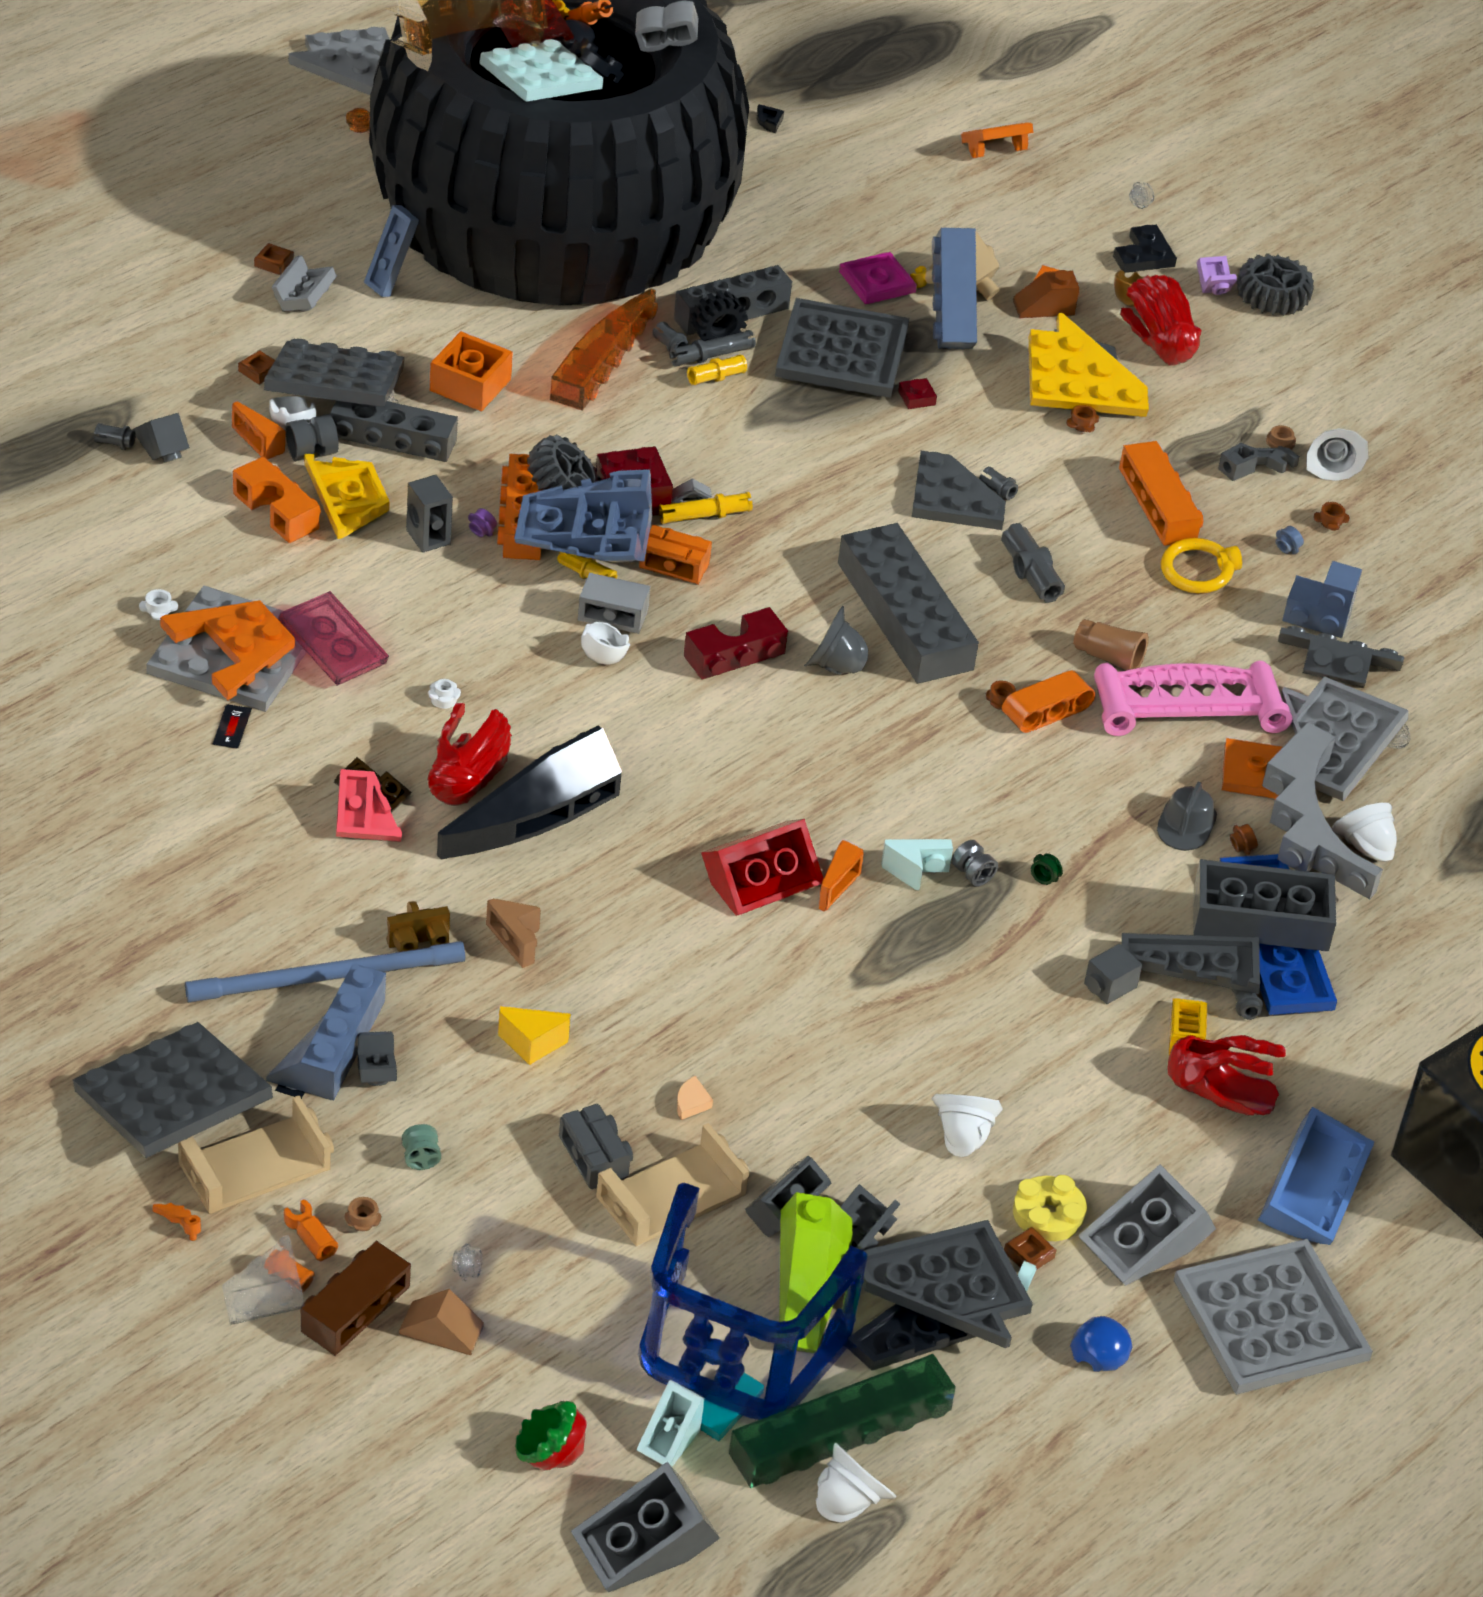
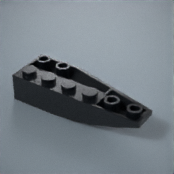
[437,725,622,860]

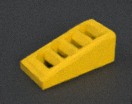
[1169,998,1207,1055]

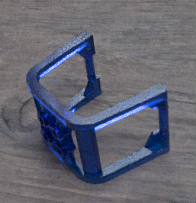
[638,1183,868,1421]

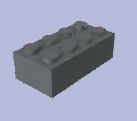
[1193,859,1336,951]

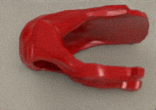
[1120,275,1202,365]
[427,703,512,806]
[1167,1035,1286,1116]

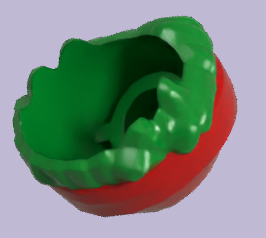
[515,1401,587,1471]

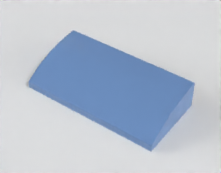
[1258,1107,1375,1245]

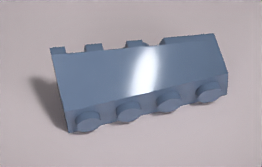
[266,963,386,1101]

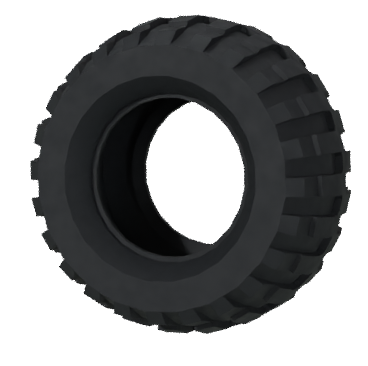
[369,0,749,306]

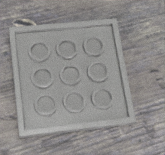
[146,585,321,712]
[1174,1239,1373,1395]

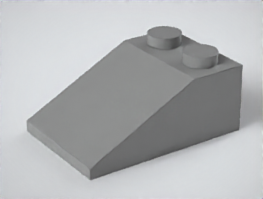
[1078,1164,1216,1286]

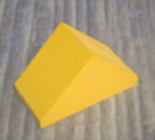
[498,1006,571,1065]

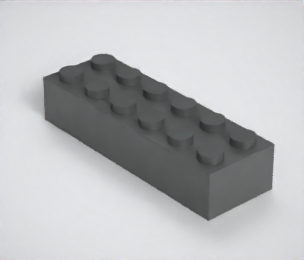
[838,523,979,684]

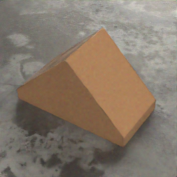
[399,1289,484,1355]

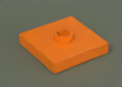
[1221,738,1283,799]

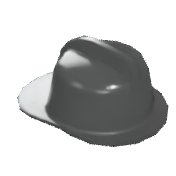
[1157,782,1217,851]

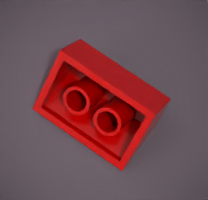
[701,819,824,916]

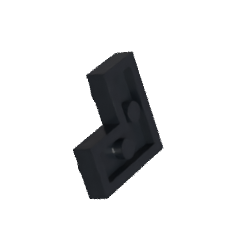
[1113,224,1177,273]

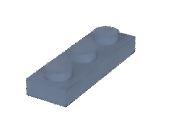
[364,205,419,297]

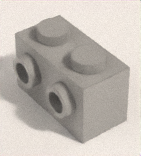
[578,573,651,634]

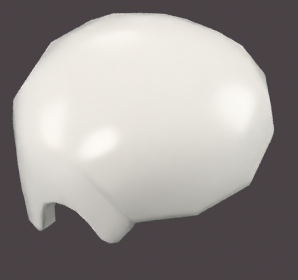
[269,396,316,430]
[581,622,630,665]

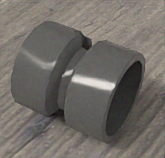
[285,414,339,461]

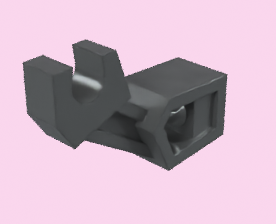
[1218,443,1299,481]

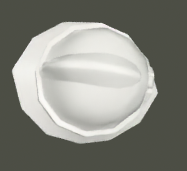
[1307,428,1368,481]
[1331,803,1397,862]
[932,1094,1003,1157]
[816,1443,896,1523]

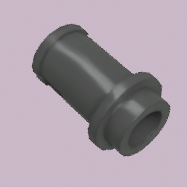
[653,321,688,352]
[94,423,136,450]
[979,466,1018,500]
[1232,989,1263,1020]

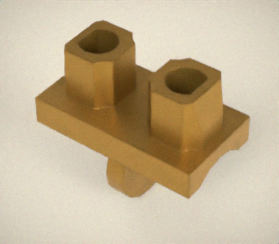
[386,901,450,952]

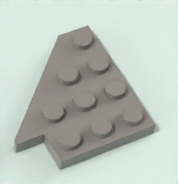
[1282,676,1408,801]

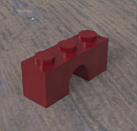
[684,607,788,680]

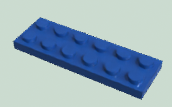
[1220,854,1337,1015]

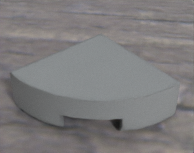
[671,478,712,503]

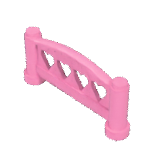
[1094,661,1292,736]

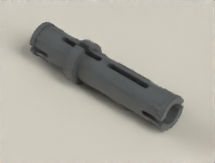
[669,330,756,367]

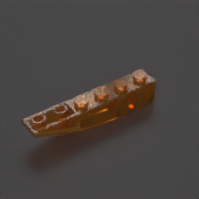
[550,289,658,411]

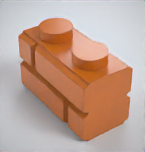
[639,525,712,585]

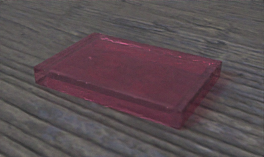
[278,591,389,686]

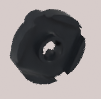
[569,37,624,84]

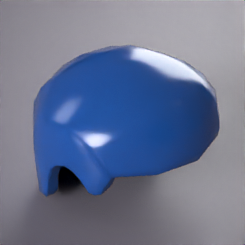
[1070,1316,1132,1372]

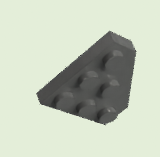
[912,451,1006,530]

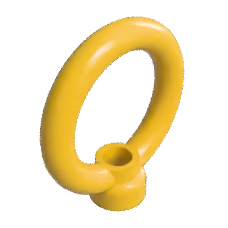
[1161,538,1242,594]

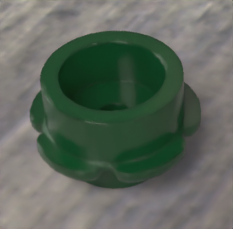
[1031,853,1063,885]

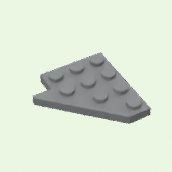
[289,27,390,95]

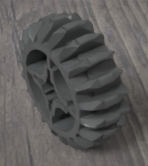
[1237,253,1314,316]
[527,434,601,491]

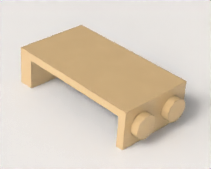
[178,1096,334,1214]
[596,1123,750,1246]

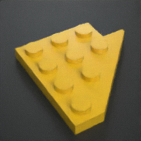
[1028,313,1149,417]

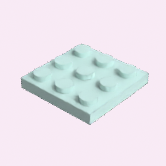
[480,39,603,102]

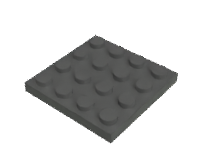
[775,298,910,398]
[264,338,405,407]
[73,1022,273,1158]

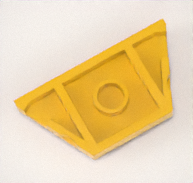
[304,454,390,539]

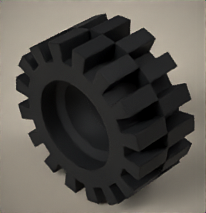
[690,291,748,341]

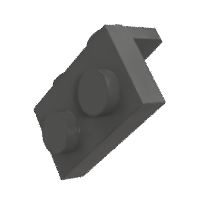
[840,1184,900,1265]

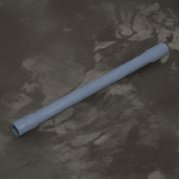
[185,941,466,1003]

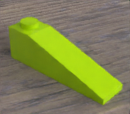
[779,1192,852,1353]

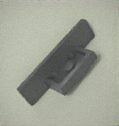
[1278,626,1404,688]

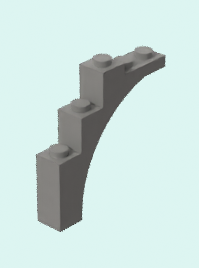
[1262,722,1383,900]

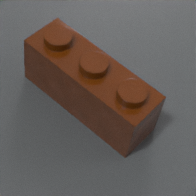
[300,1240,411,1356]

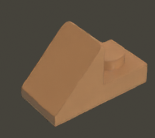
[486,898,541,968]

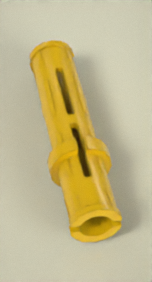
[658,492,753,524]

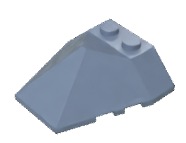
[514,470,652,562]

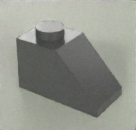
[133,413,190,463]

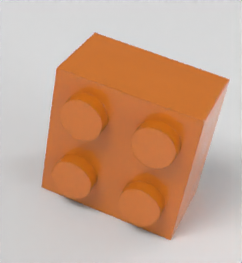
[430,331,513,411]

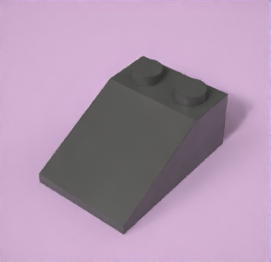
[571,1462,720,1593]

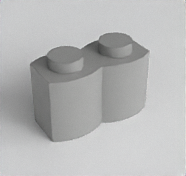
[635,1,699,52]

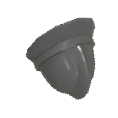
[804,606,868,675]

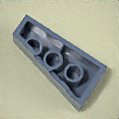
[932,228,977,349]

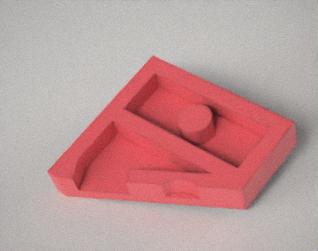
[336,769,402,842]

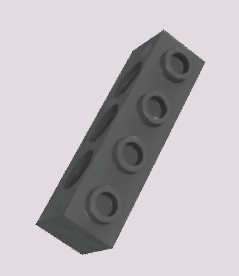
[674,265,792,336]
[330,400,458,462]

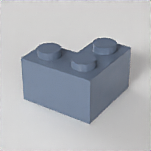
[1282,561,1362,638]

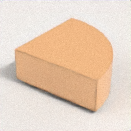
[677,1076,713,1120]

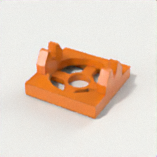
[961,122,1034,158]

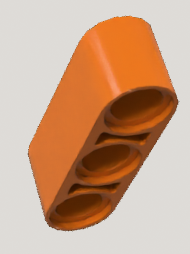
[1002,670,1095,733]

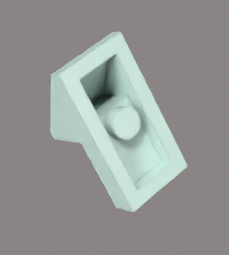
[881,839,953,890]

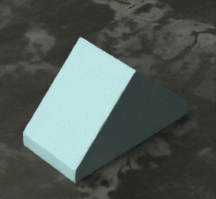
[636,1380,704,1466]

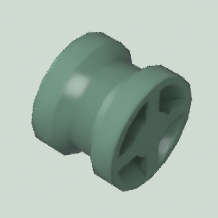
[402,1124,441,1170]

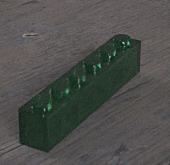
[729,1354,956,1488]

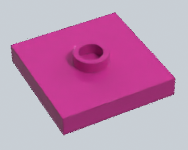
[839,252,917,305]

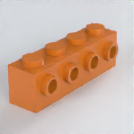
[1119,441,1203,546]
[497,454,541,560]

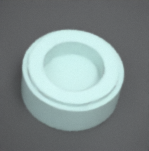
[1018,1261,1037,1292]

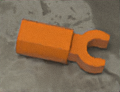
[284,1200,338,1262]

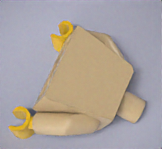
[910,232,1000,300]

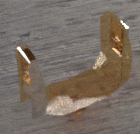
[386,0,548,71]

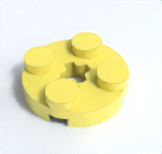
[1013,1175,1087,1241]

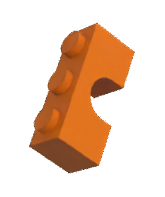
[233,456,321,543]

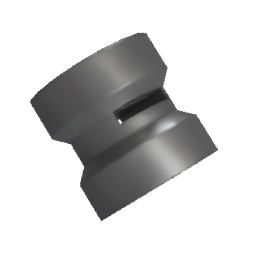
[951,840,998,886]

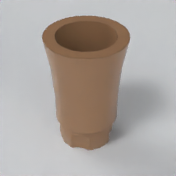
[1073,619,1149,671]

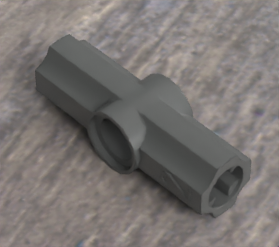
[1001,523,1065,603]

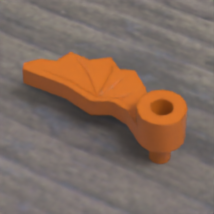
[153,1203,201,1241]

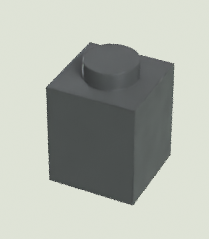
[1084,943,1142,1004]

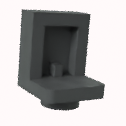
[358,1031,397,1086]

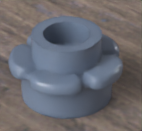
[1276,526,1304,554]

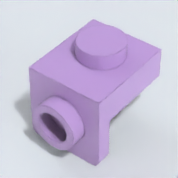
[1196,256,1237,295]

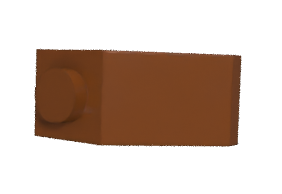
[1013,270,1080,318]

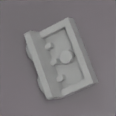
[272,256,337,311]

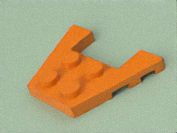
[160,600,295,701]

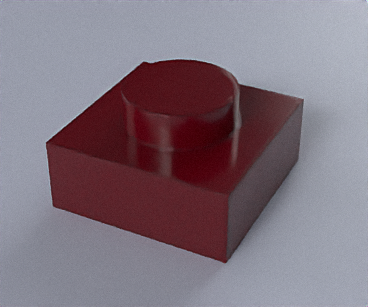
[898,378,937,409]

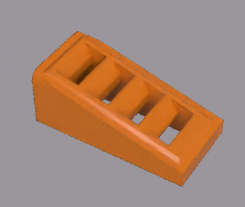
[232,401,286,460]
[819,840,864,912]

